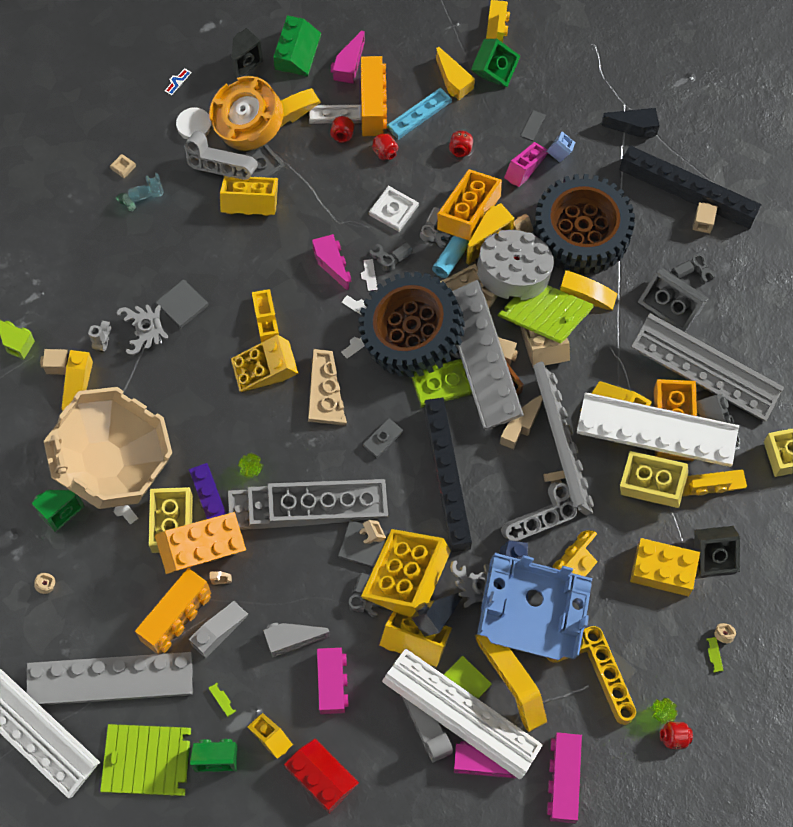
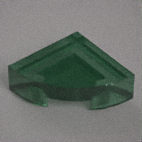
[116,193,137,212]

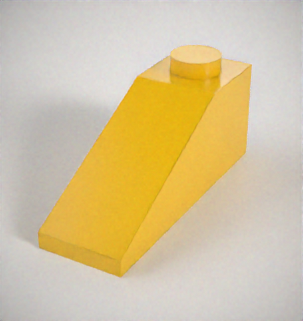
[436,47,475,100]
[62,350,93,411]

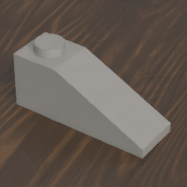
[189,601,248,659]
[263,623,330,658]

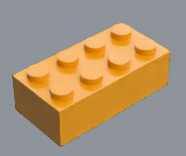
[361,56,387,136]
[437,169,502,241]
[654,379,697,461]
[155,512,246,574]
[135,568,211,654]

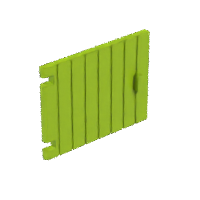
[498,285,594,344]
[100,724,191,796]

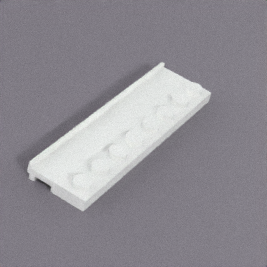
[577,392,739,467]
[382,649,543,779]
[0,669,100,798]

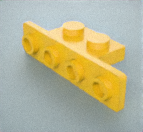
[486,0,510,43]
[682,470,747,496]
[552,530,597,576]

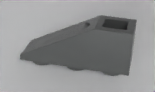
[696,394,740,450]

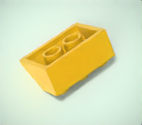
[220,176,278,216]
[379,611,452,667]

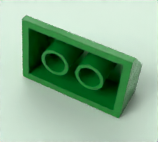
[273,15,321,76]

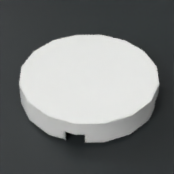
[176,108,212,140]

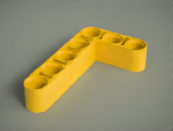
[546,626,636,725]
[475,634,547,732]

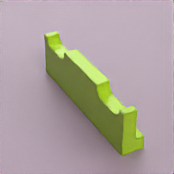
[706,637,724,673]
[209,683,236,717]

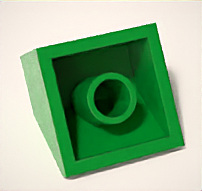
[471,39,520,87]
[32,490,85,532]
[190,739,237,772]

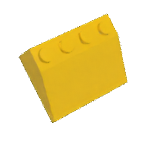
[361,529,451,617]

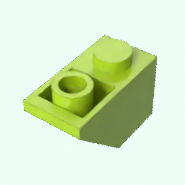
[0,320,35,360]

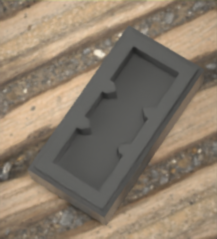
[363,418,403,458]

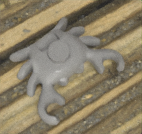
[116,305,169,355]
[450,559,491,608]

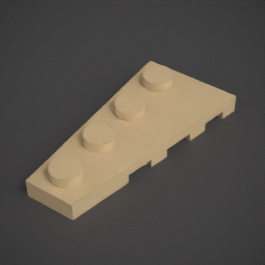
[308,349,347,426]

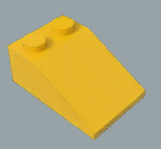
[466,203,514,265]

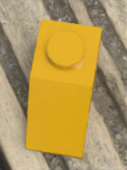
[247,713,293,759]

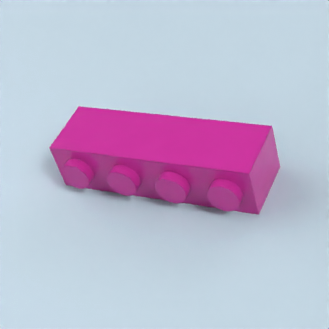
[547,733,582,824]

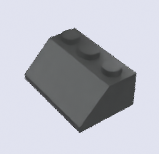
[638,268,709,332]

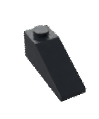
[601,108,660,137]
[411,591,463,637]

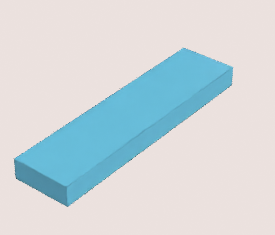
[387,87,452,140]

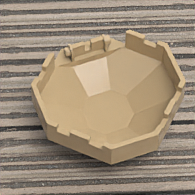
[43,387,172,509]

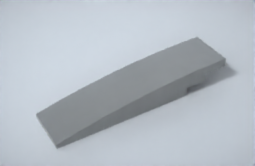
[228,479,388,530]

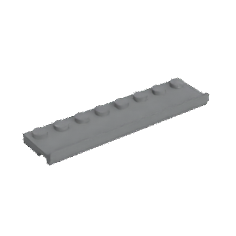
[452,280,524,430]
[631,313,784,422]
[533,361,594,516]
[27,652,193,706]

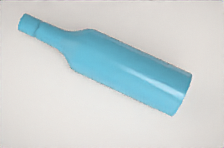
[432,236,469,278]

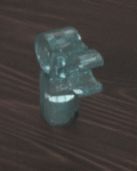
[128,173,164,202]

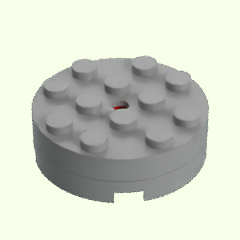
[477,230,554,300]

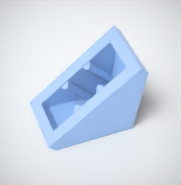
[547,132,575,162]

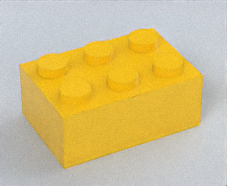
[630,538,700,597]

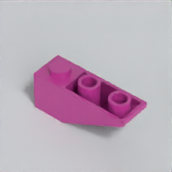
[312,234,352,290]

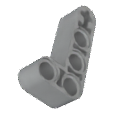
[185,131,258,180]
[501,482,577,541]
[402,696,453,763]

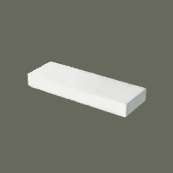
[309,105,362,124]

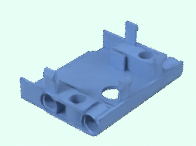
[477,553,593,660]

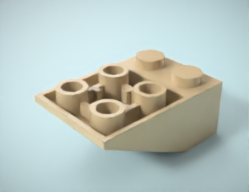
[520,326,570,368]

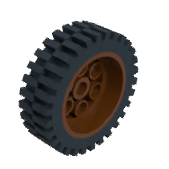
[533,174,635,274]
[358,272,465,377]

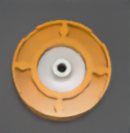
[209,76,284,151]

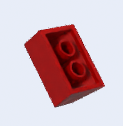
[284,738,359,814]

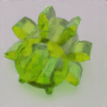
[238,453,264,477]
[652,698,678,724]

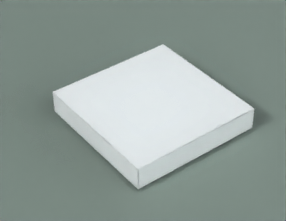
[369,186,419,232]

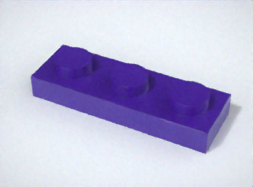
[189,463,226,519]

